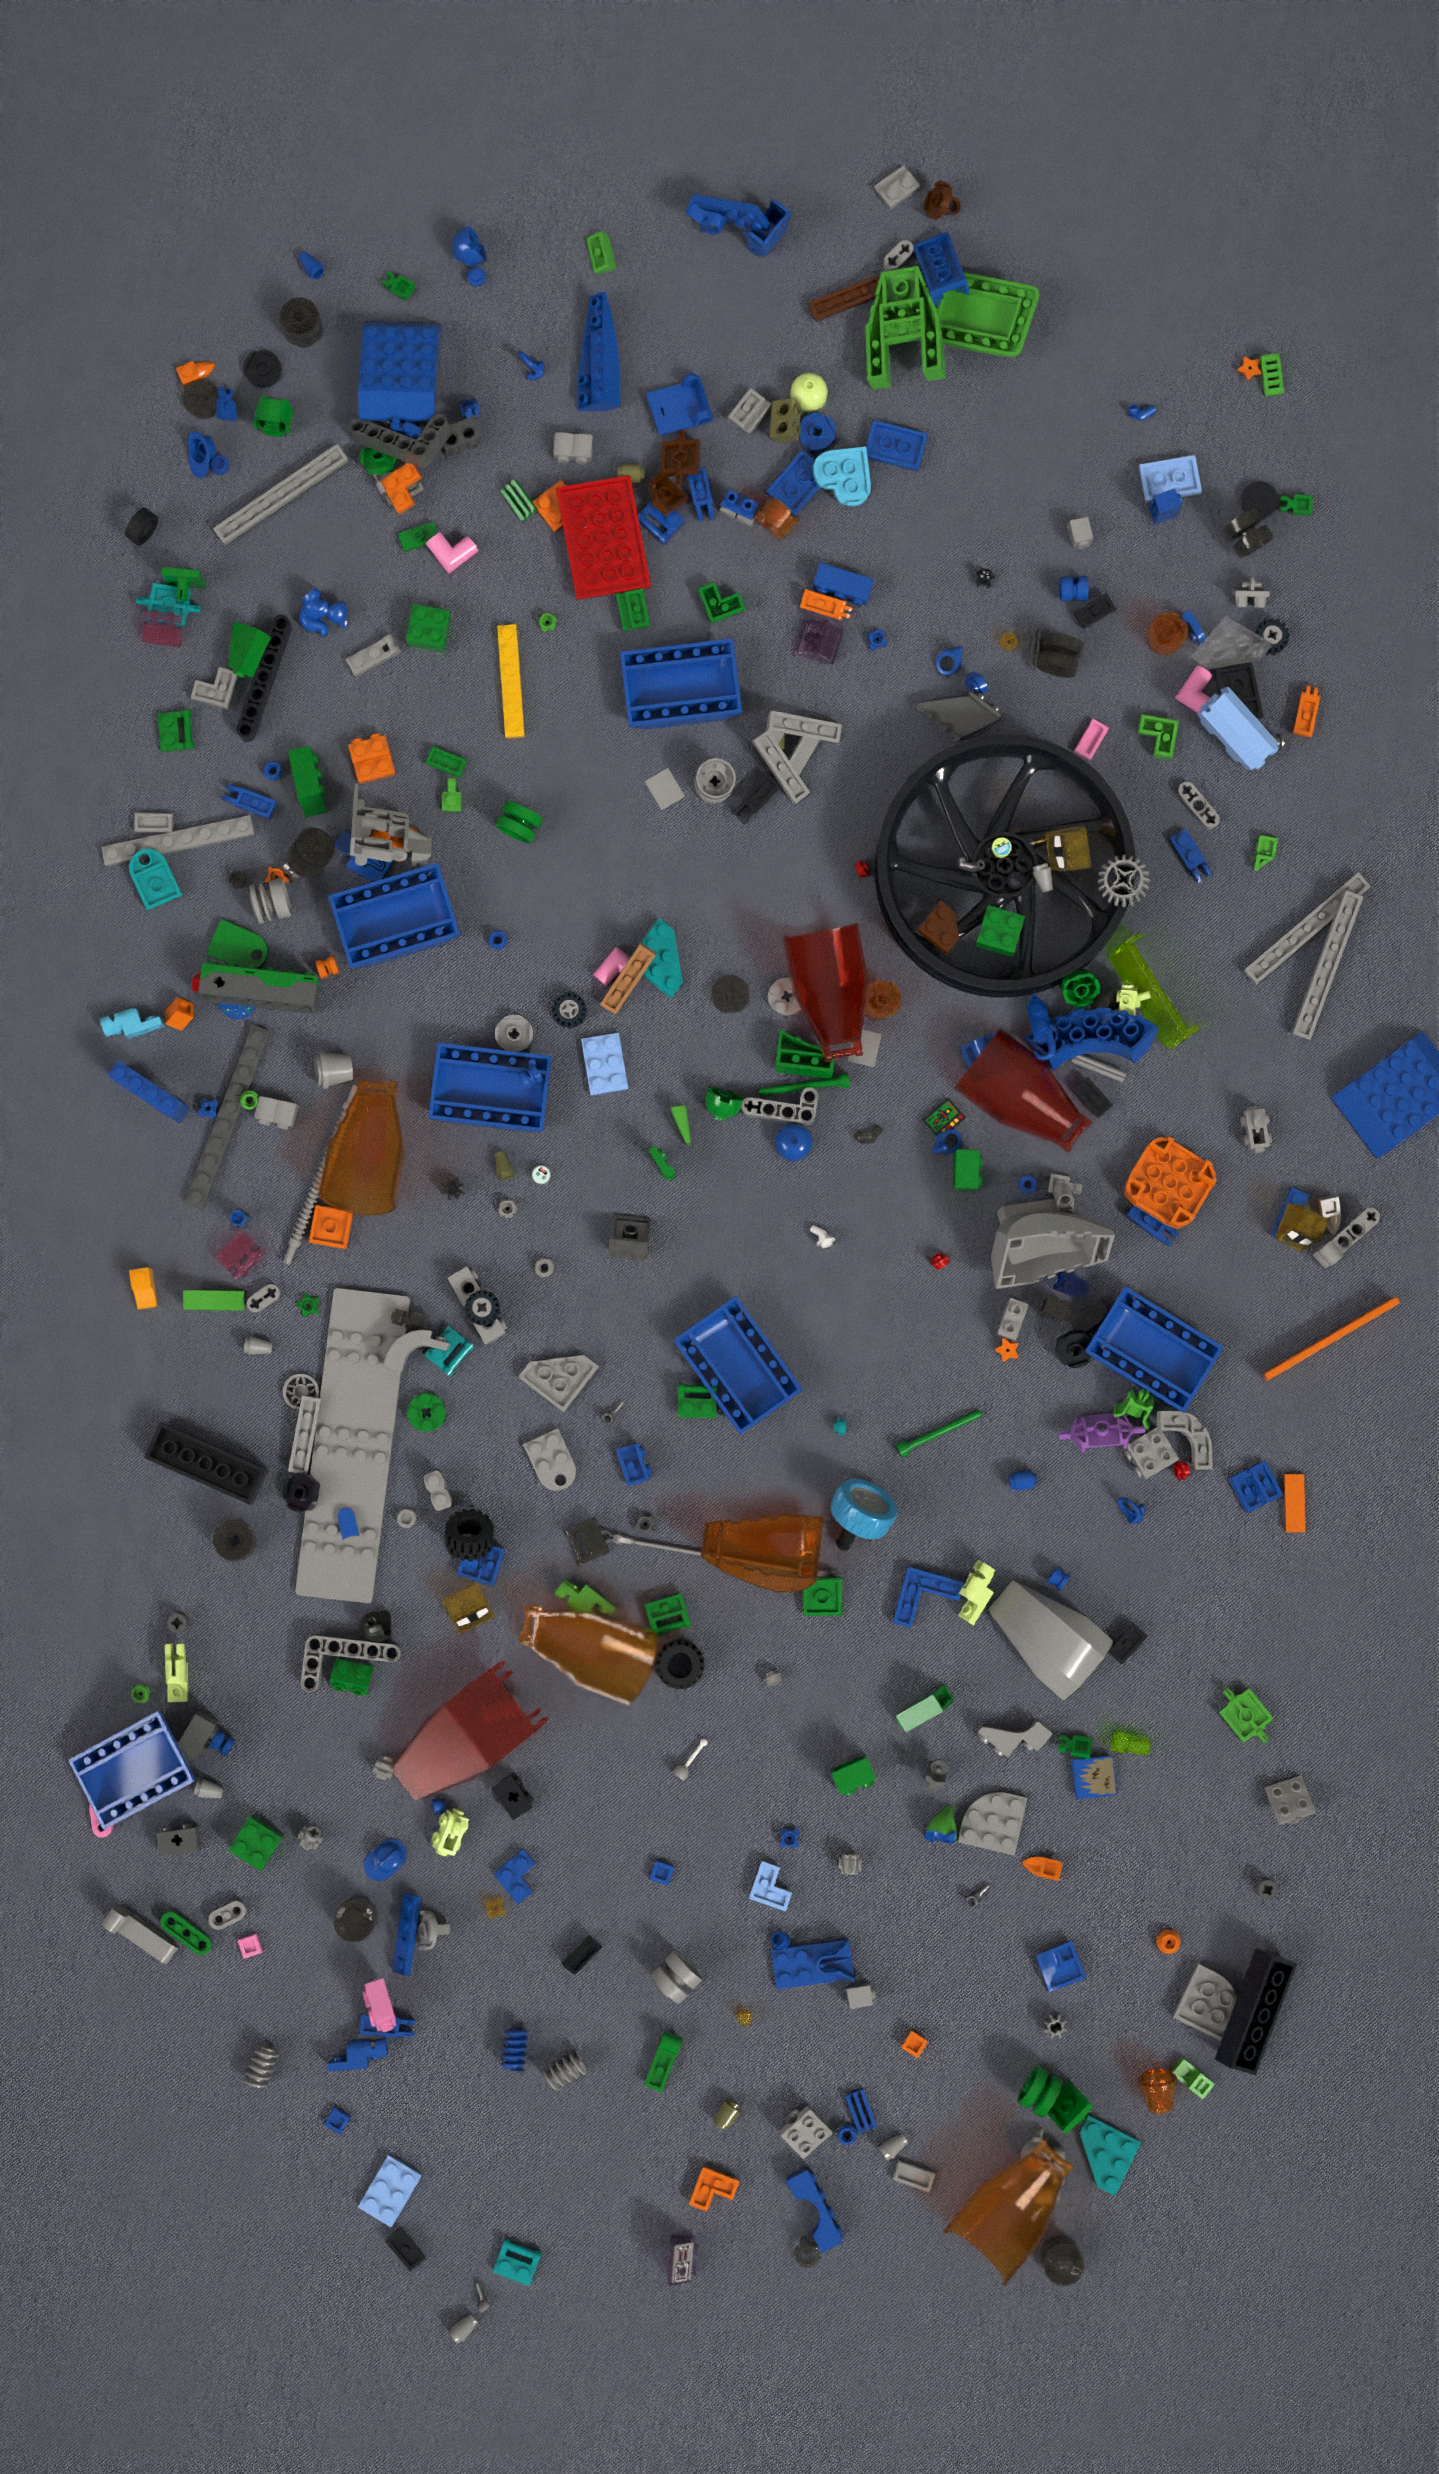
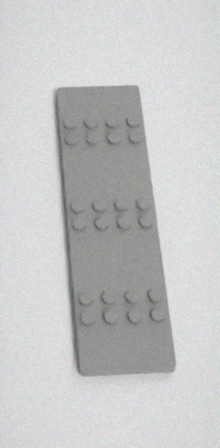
[295,1288,410,1603]

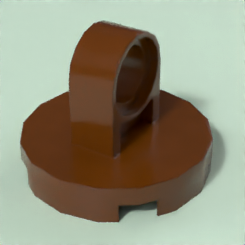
[924,181,961,220]

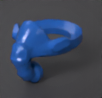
[518,350,545,381]
[936,646,963,676]
[932,1129,962,1155]
[1117,1498,1145,1524]

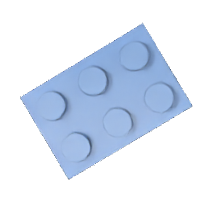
[1139,455,1202,503]
[581,1033,628,1096]
[358,2154,422,2227]

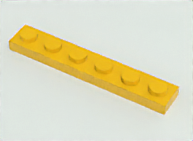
[497,624,525,738]

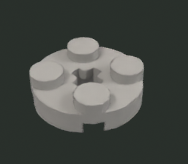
[768,978,806,1016]
[495,1015,533,1052]

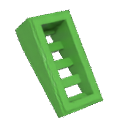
[1259,353,1284,397]
[670,1105,691,1145]

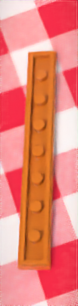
[1261,1297,1400,1381]

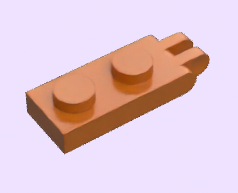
[800,589,853,620]
[1292,685,1321,738]

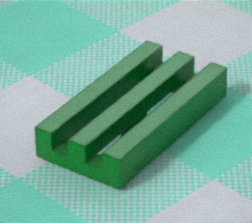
[501,479,538,521]

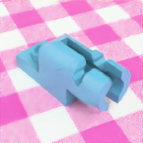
[100,1008,165,1039]

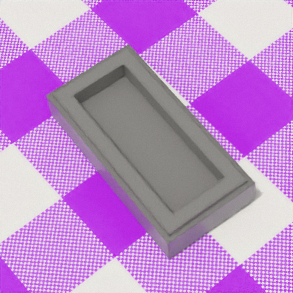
[134,812,174,833]
[892,2159,936,2193]

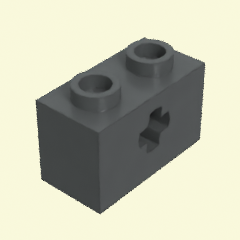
[156,1823,201,1857]

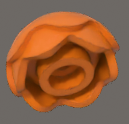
[1156,1929,1181,1954]

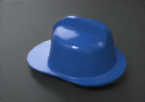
[188,431,216,478]
[364,1839,407,1881]

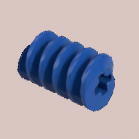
[500,2027,529,2071]

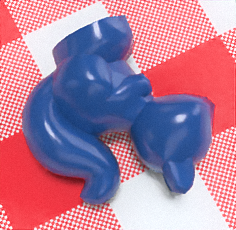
[299,588,348,637]

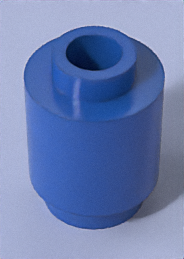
[1008,1469,1037,1491]

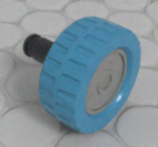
[830,1478,897,1551]

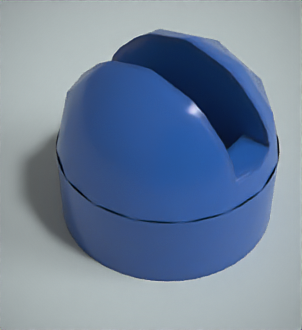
[432,1798,446,1815]

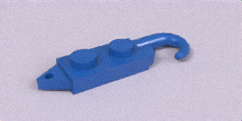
[1026,993,1056,1061]

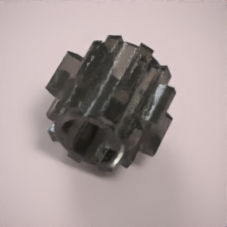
[442,1177,465,1201]

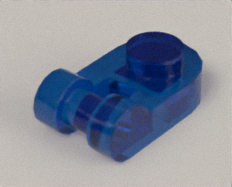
[1052,1271,1089,1298]

